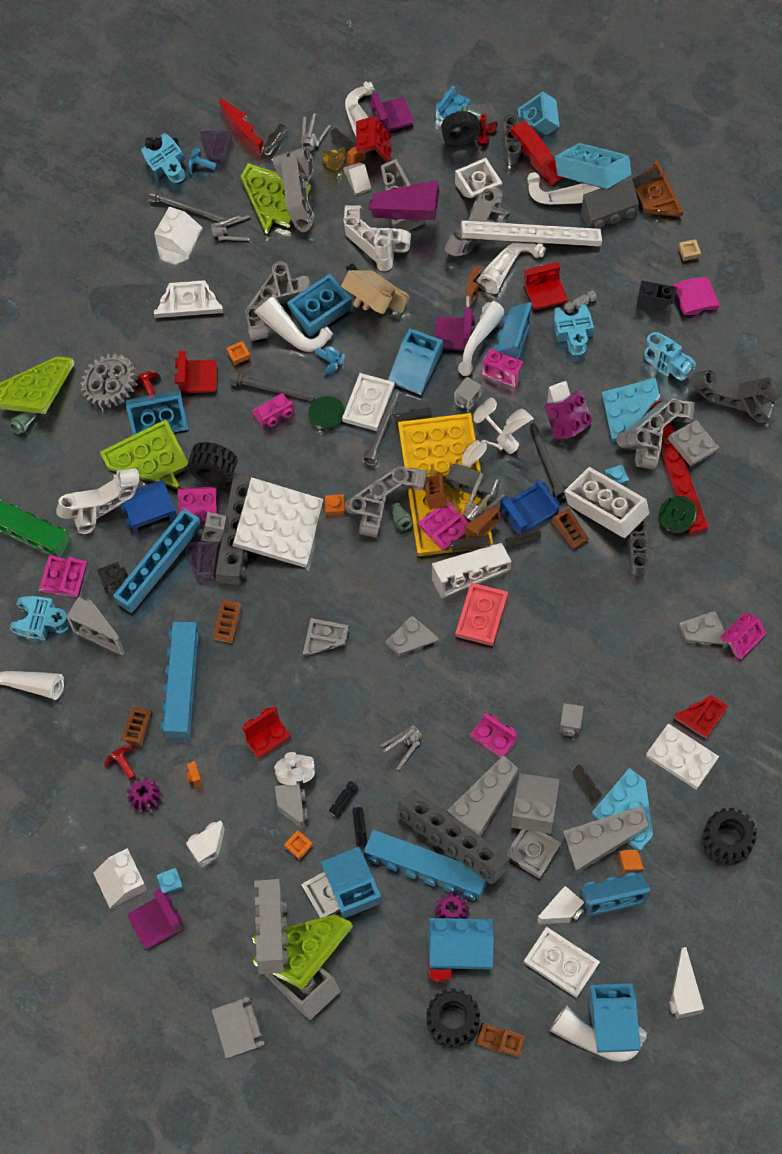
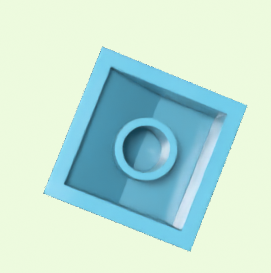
[518,91,560,136]

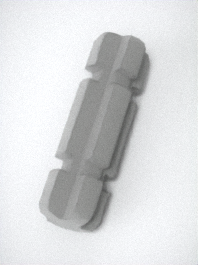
[564,290,597,313]

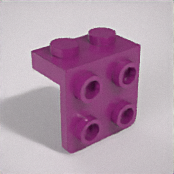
[369,92,414,131]
[435,308,475,350]
[544,390,592,440]
[128,888,183,949]

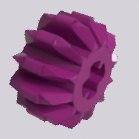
[126,777,161,812]
[434,892,469,919]

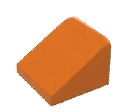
[618,850,644,874]

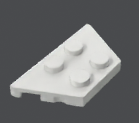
[154,280,223,318]

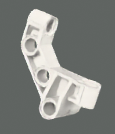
[344,205,411,271]
[56,468,139,534]

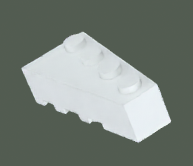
[432,543,512,599]

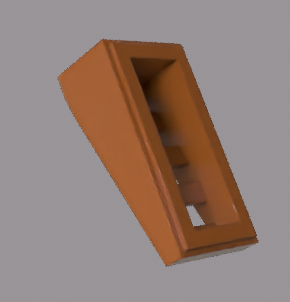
[425,473,447,510]
[464,506,501,544]
[551,508,589,549]
[213,600,242,644]
[121,707,152,748]

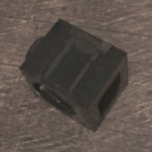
[97,562,128,593]

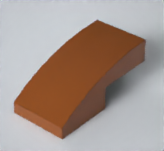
[466,265,482,307]
[475,1023,525,1057]

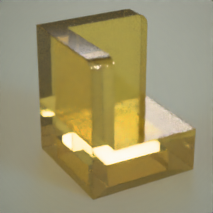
[322,146,346,172]

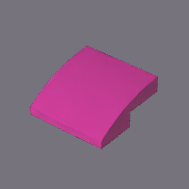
[672,277,720,315]
[417,500,469,550]
[39,554,87,597]

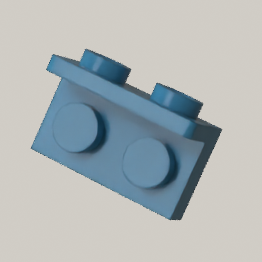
[435,85,470,122]

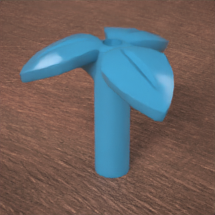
[187,147,216,176]
[315,346,345,375]

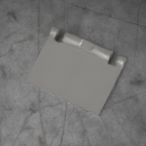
[212,997,265,1059]

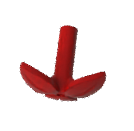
[477,114,498,143]
[132,371,161,396]
[104,745,135,779]

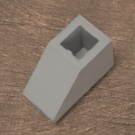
[275,783,308,828]

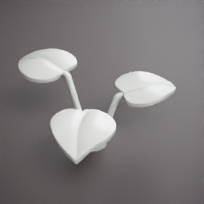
[462,397,534,468]

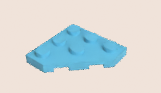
[602,378,660,442]
[591,768,653,852]

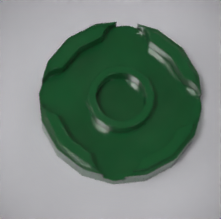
[309,396,345,430]
[659,495,697,533]

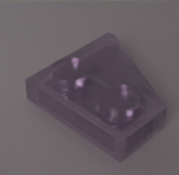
[199,128,232,163]
[184,542,220,579]

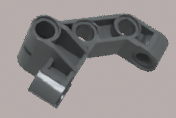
[691,370,782,423]

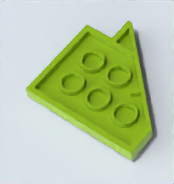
[241,163,311,234]
[0,357,75,414]
[100,420,188,490]
[252,914,353,990]

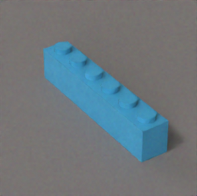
[113,508,202,614]
[161,622,198,739]
[364,830,487,901]

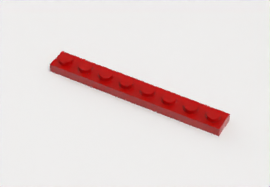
[650,401,708,535]

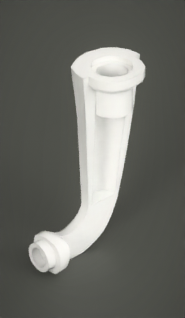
[345,81,375,136]
[527,172,600,205]
[476,241,546,294]
[254,295,333,352]
[458,301,505,376]
[0,671,64,700]
[549,1005,648,1062]

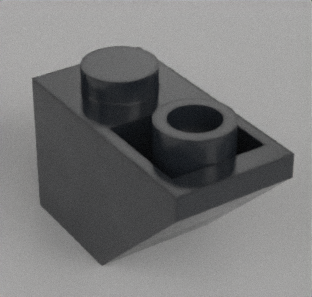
[636,281,677,310]

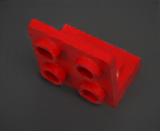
[523,262,568,310]
[242,706,291,760]

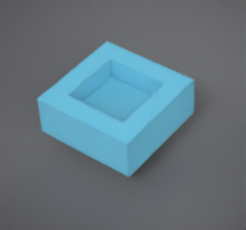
[604,465,629,485]
[157,868,183,894]

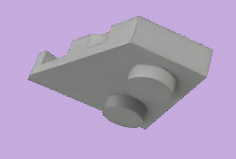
[678,611,729,647]
[385,616,439,656]
[303,618,349,656]

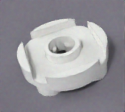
[274,752,315,785]

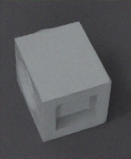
[454,377,482,410]
[201,512,226,544]
[559,703,584,736]

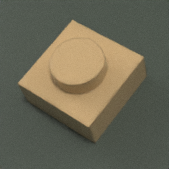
[678,239,701,261]

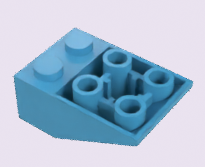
[388,328,443,395]
[320,847,382,918]
[588,983,641,1053]

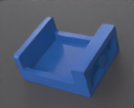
[120,479,177,533]
[500,479,560,536]

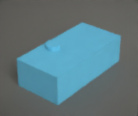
[555,143,631,189]

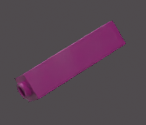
[369,180,440,220]

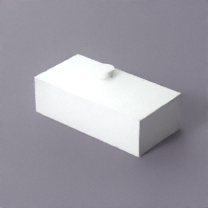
[564,467,649,538]

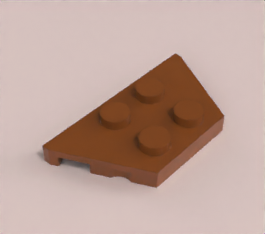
[633,161,683,217]

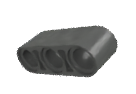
[503,114,521,164]
[444,464,502,502]
[628,520,648,576]

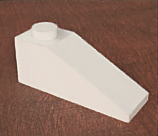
[669,947,704,1019]

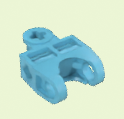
[141,133,186,183]
[554,304,594,356]
[644,332,696,380]
[10,596,70,640]

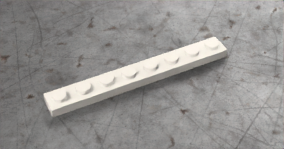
[461,221,602,246]

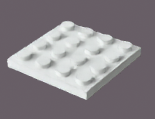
[232,477,323,568]

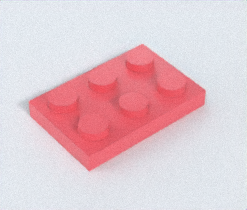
[455,583,508,646]

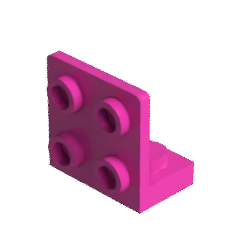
[178,487,218,526]

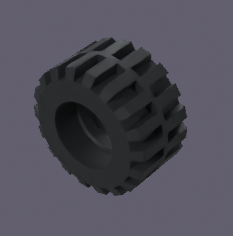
[187,442,238,486]
[702,808,757,864]
[426,988,480,1047]

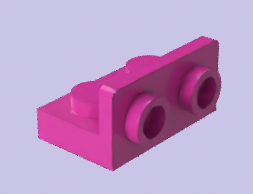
[482,349,523,388]
[252,393,295,430]
[720,612,766,659]
[470,712,517,758]

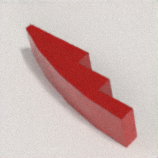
[219,98,264,155]
[511,120,565,186]

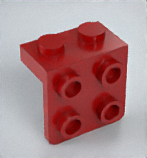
[356,116,392,162]
[174,350,217,393]

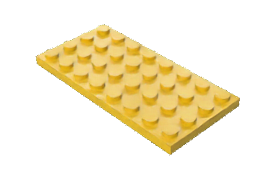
[398,413,493,556]

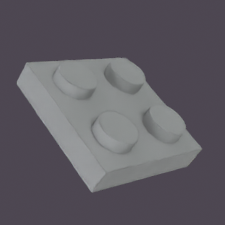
[668,420,720,466]
[506,829,561,879]

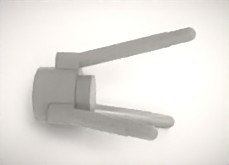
[300,113,330,150]
[211,215,250,241]
[464,473,504,521]
[381,725,422,771]

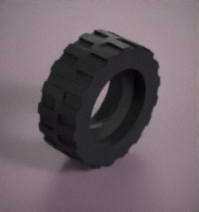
[441,111,480,146]

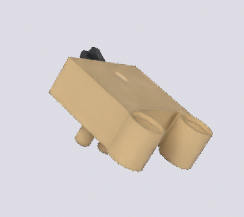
[341,264,410,314]

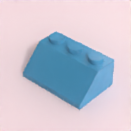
[287,273,352,338]
[494,302,532,359]
[126,390,188,435]
[580,872,651,916]
[427,918,494,969]

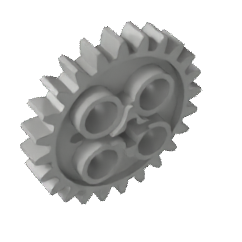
[80,353,138,409]

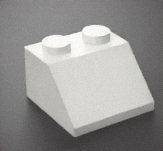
[455,158,502,198]
[154,207,203,256]
[93,848,148,909]

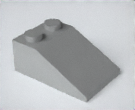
[66,597,125,655]
[511,773,559,834]
[265,967,341,1020]

